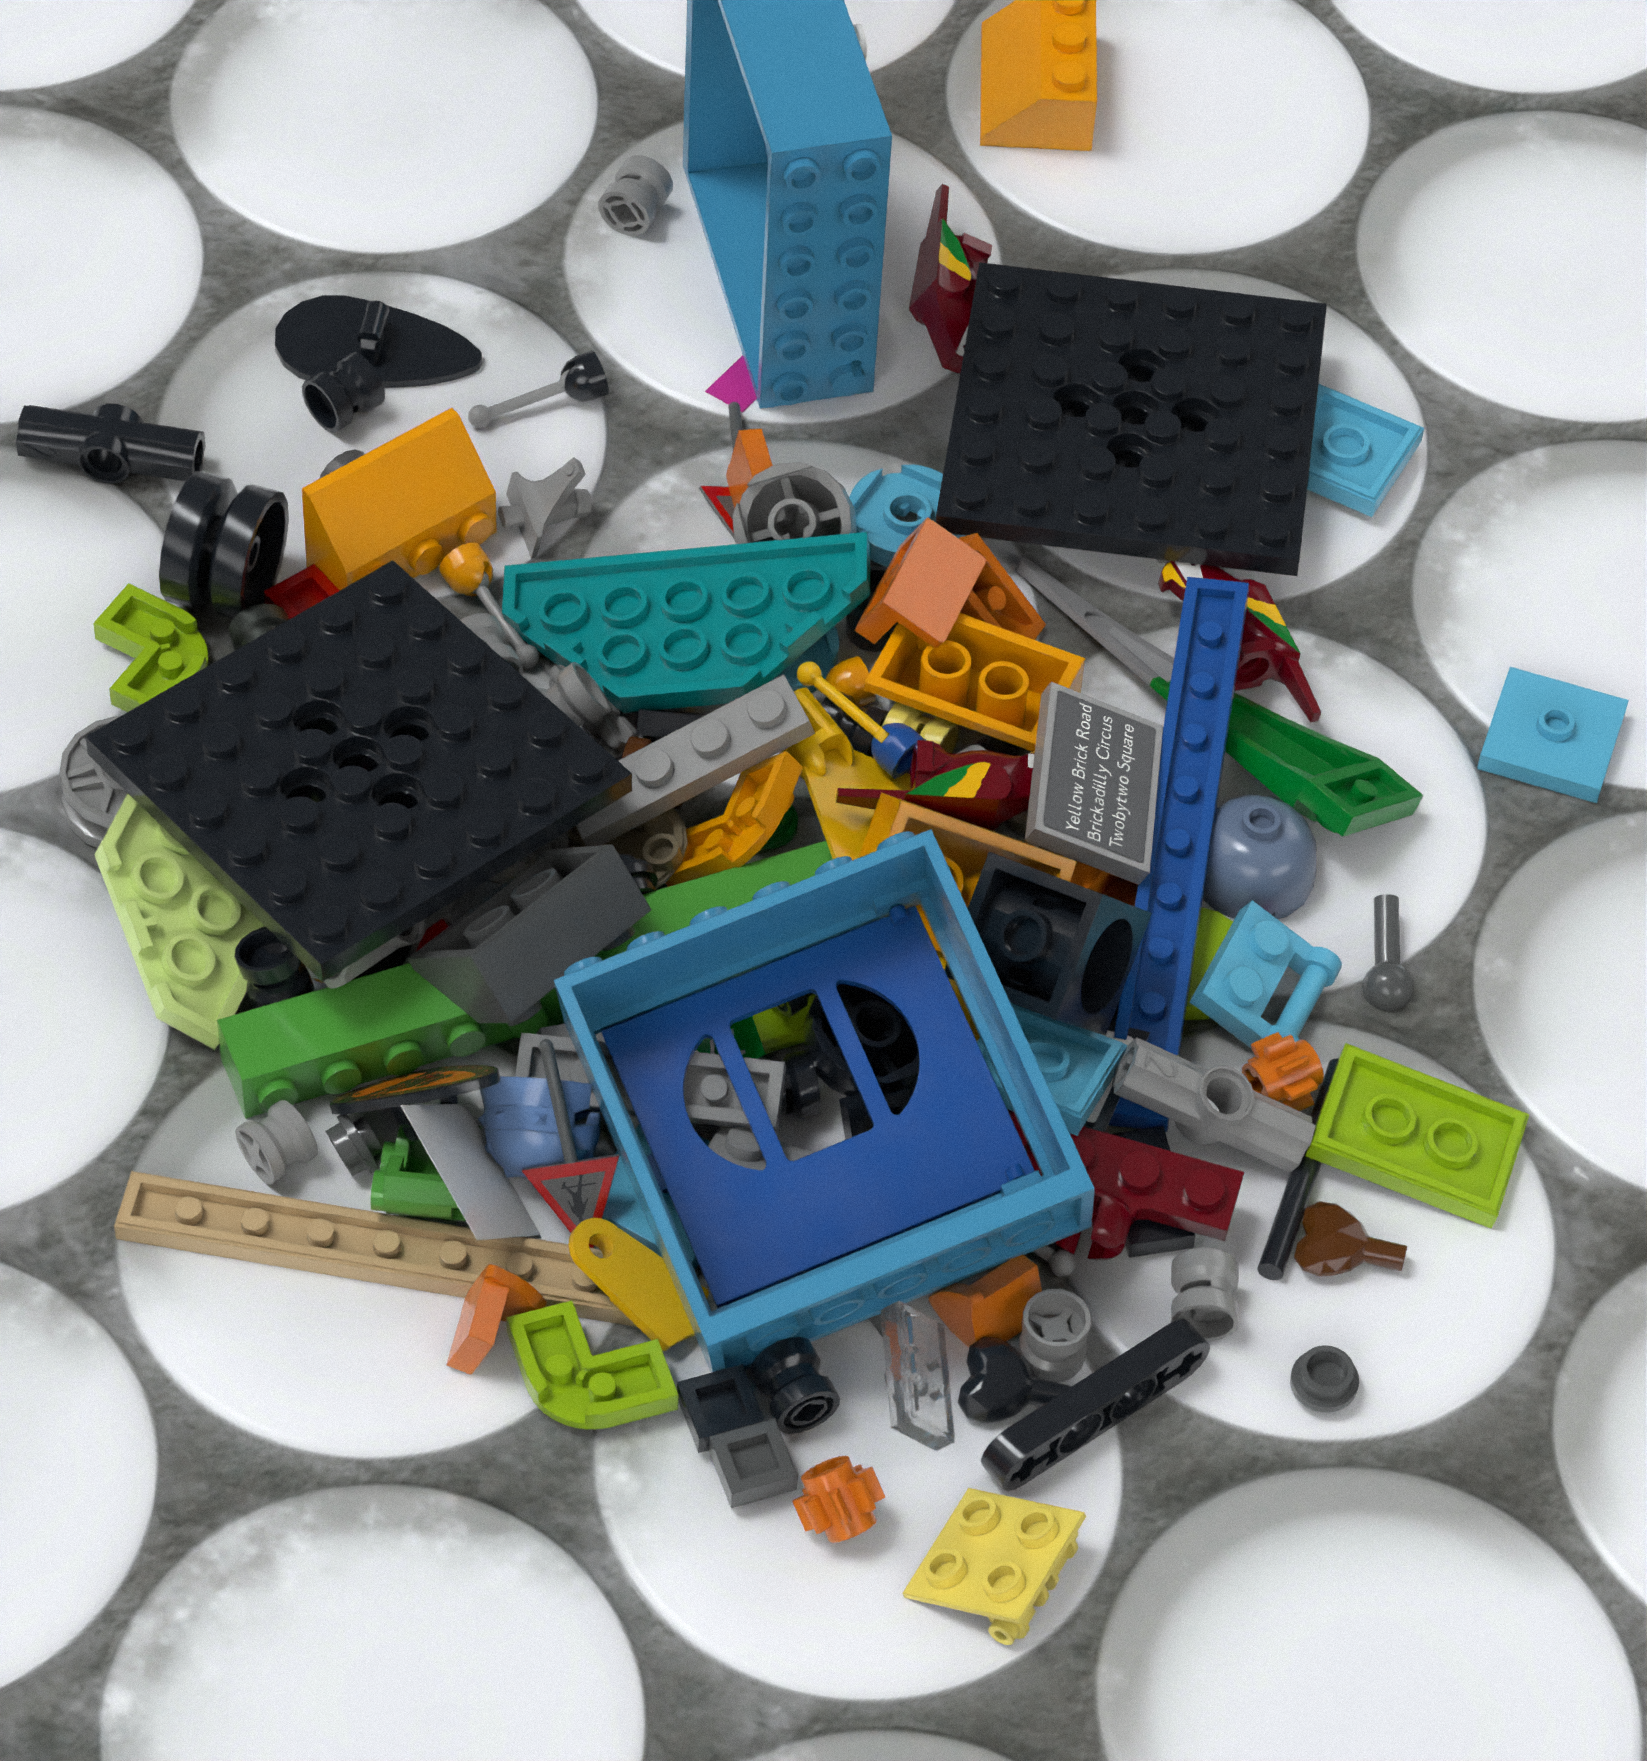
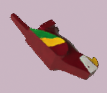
[909,184,992,374]
[1158,561,1321,723]
[836,740,1035,831]

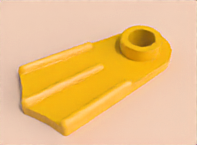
[568,1218,709,1351]

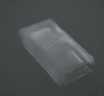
[881,1300,955,1451]

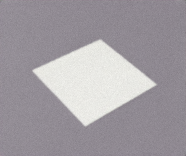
[400,1104,540,1240]

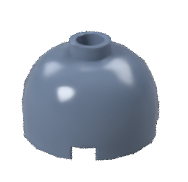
[1203,795,1317,919]

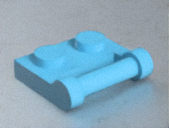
[1190,900,1342,1049]

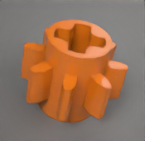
[1242,1032,1324,1111]
[792,1455,885,1543]

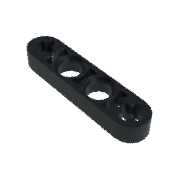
[981,1319,1210,1491]

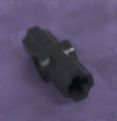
[16,403,206,484]

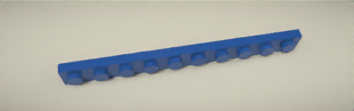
[1108,577,1249,1132]

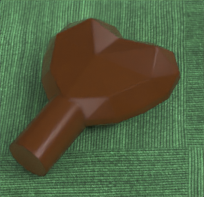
[1294,1201,1407,1277]

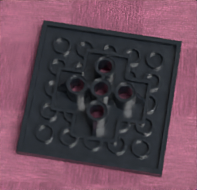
[935,262,1327,576]
[85,560,632,982]

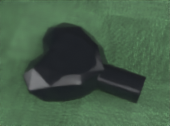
[957,1337,1072,1424]

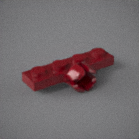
[1007,1109,1244,1260]

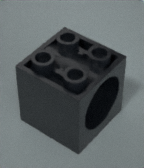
[945,852,1152,1036]

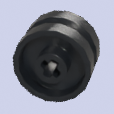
[159,471,289,618]

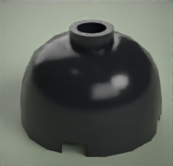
[803,984,920,1097]

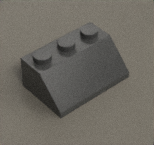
[407,845,652,1026]

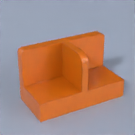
[854,517,986,648]

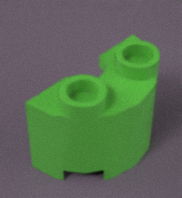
[371,1126,482,1221]

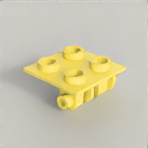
[902,1488,1086,1645]

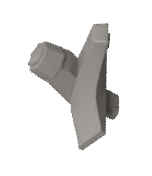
[498,457,592,558]

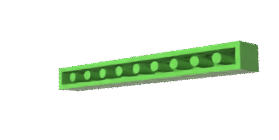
[217,841,833,1119]

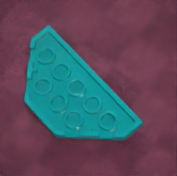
[502,532,870,713]

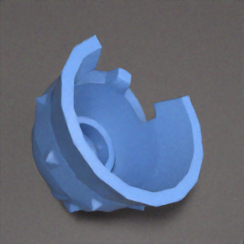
[478,1076,601,1179]

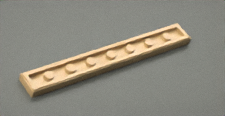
[114,1171,637,1327]

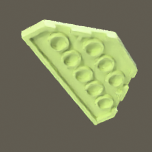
[94,793,265,1050]

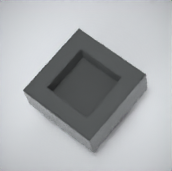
[709,1418,798,1508]

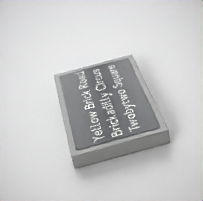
[1025,682,1163,885]

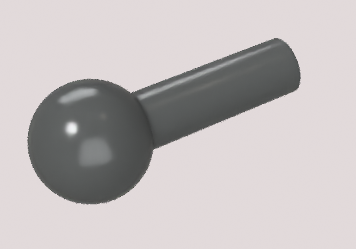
[1362,894,1414,1011]

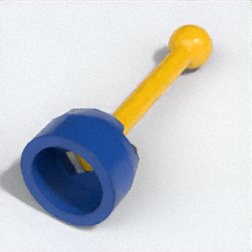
[797,661,926,779]

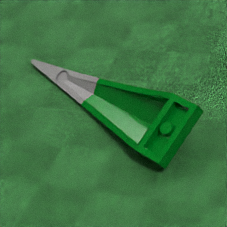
[1015,556,1424,837]

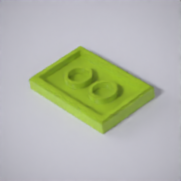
[1305,1043,1530,1228]

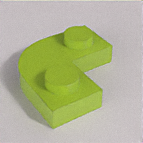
[93,583,209,712]
[506,1300,679,1430]

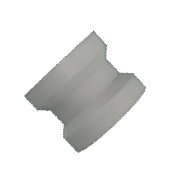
[235,1100,318,1184]

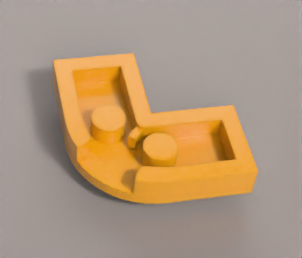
[665,751,803,887]

